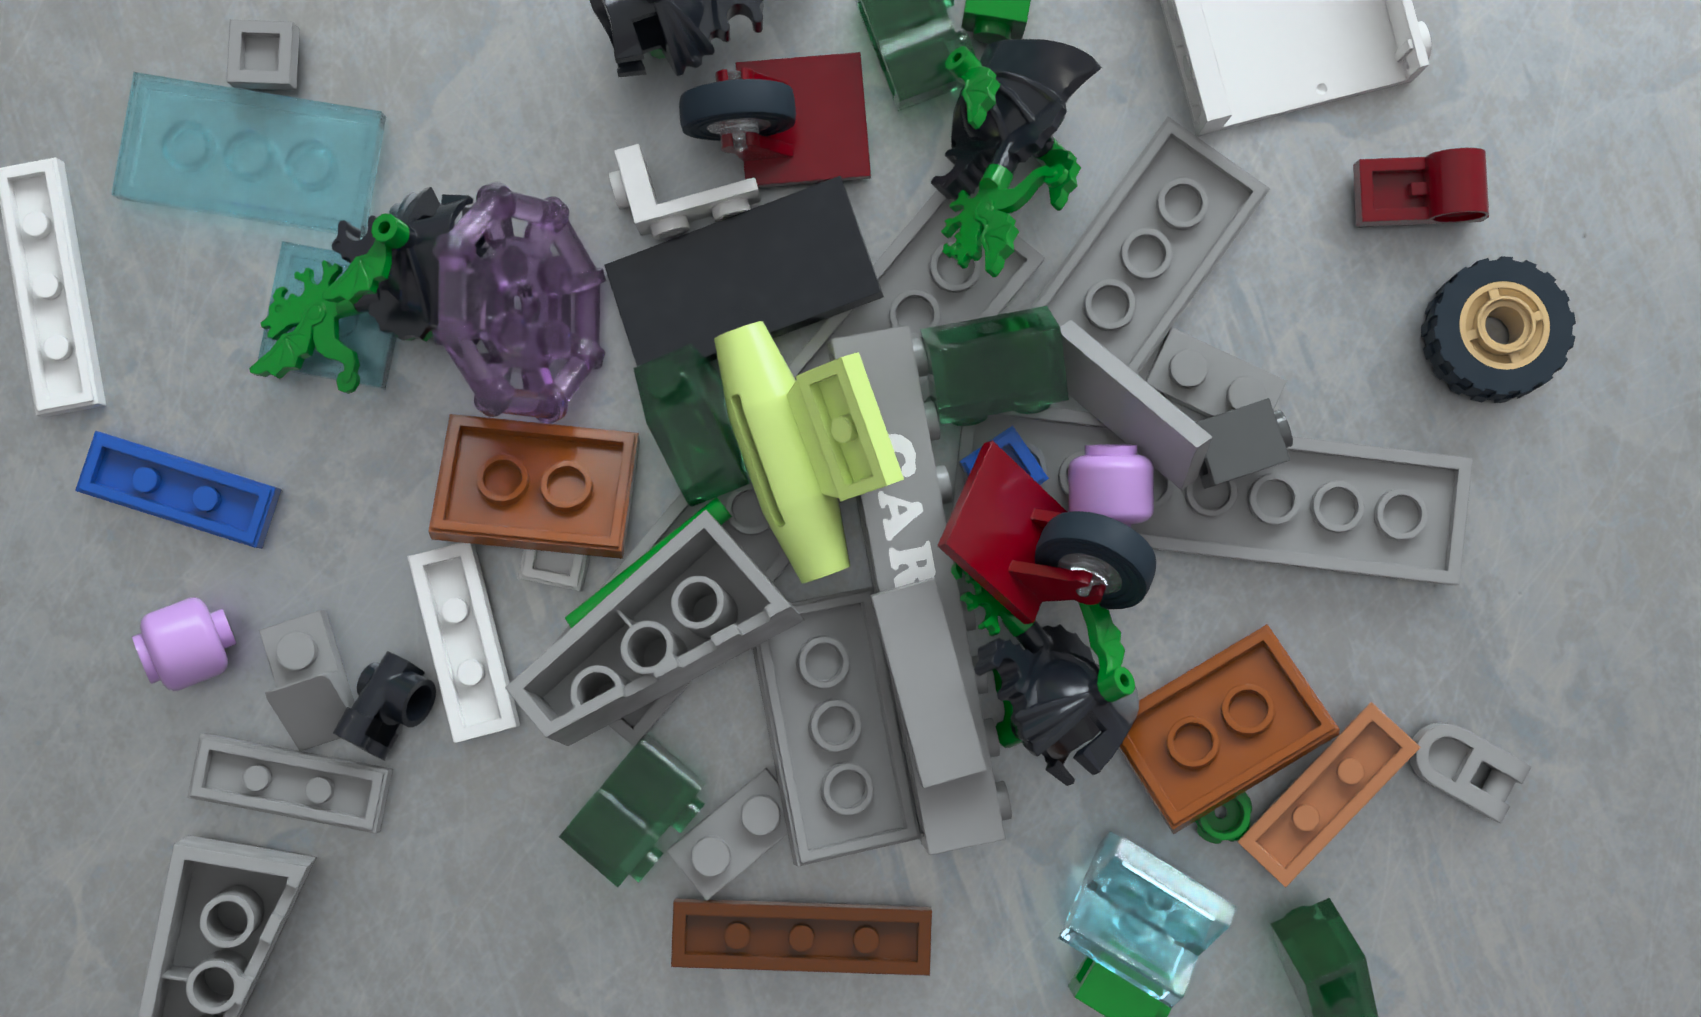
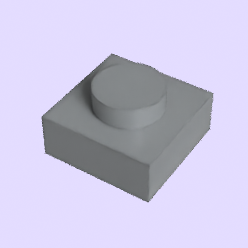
[227,19,300,90]

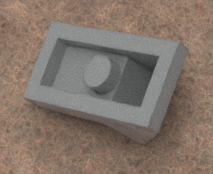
[259,610,355,751]

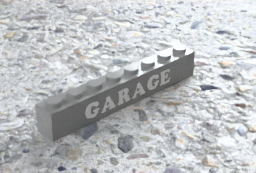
[827,325,1012,855]

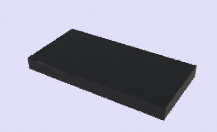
[604,176,884,385]

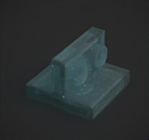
[1058,831,1237,1008]

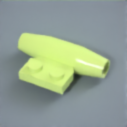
[714,321,904,584]

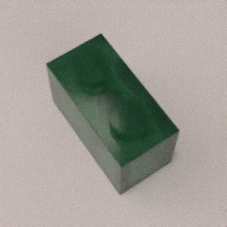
[920,306,1069,426]

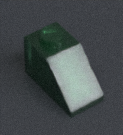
[633,344,750,507]
[1271,898,1378,1017]

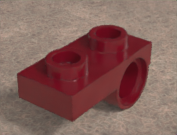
[1353,148,1489,227]

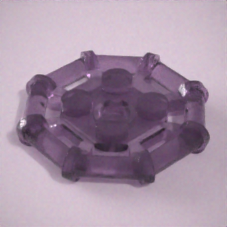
[432,182,606,424]

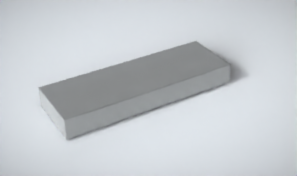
[1044,320,1212,490]
[869,578,987,788]
[187,734,393,834]

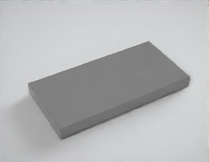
[1024,117,1270,375]
[752,587,921,867]

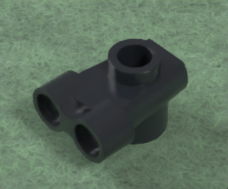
[333,651,436,761]

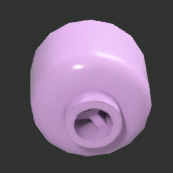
[1068,444,1154,528]
[132,597,236,691]

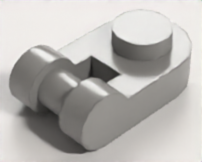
[1410,723,1531,823]

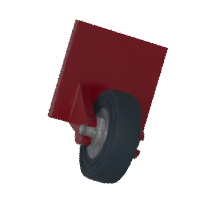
[679,52,871,188]
[937,440,1156,625]

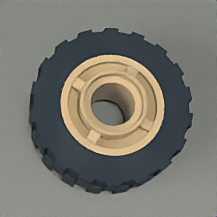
[1421,256,1576,403]

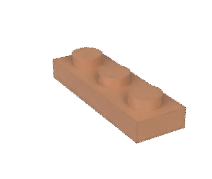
[1237,702,1421,888]

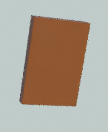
[428,414,640,559]
[1119,624,1340,834]

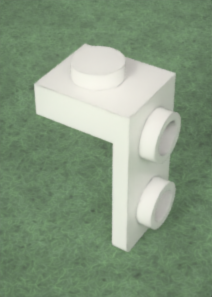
[609,144,761,240]

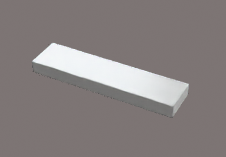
[0,157,106,417]

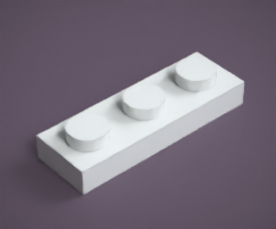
[407,543,520,743]

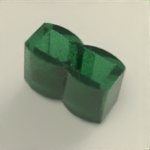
[855,0,976,111]
[559,734,706,887]

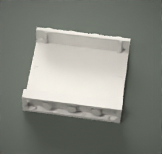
[1160,0,1432,136]

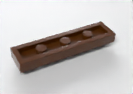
[671,898,932,976]

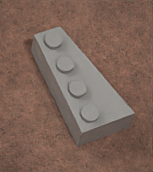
[505,509,805,746]
[138,835,317,1017]

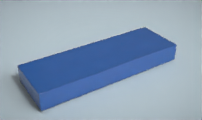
[75,431,282,549]

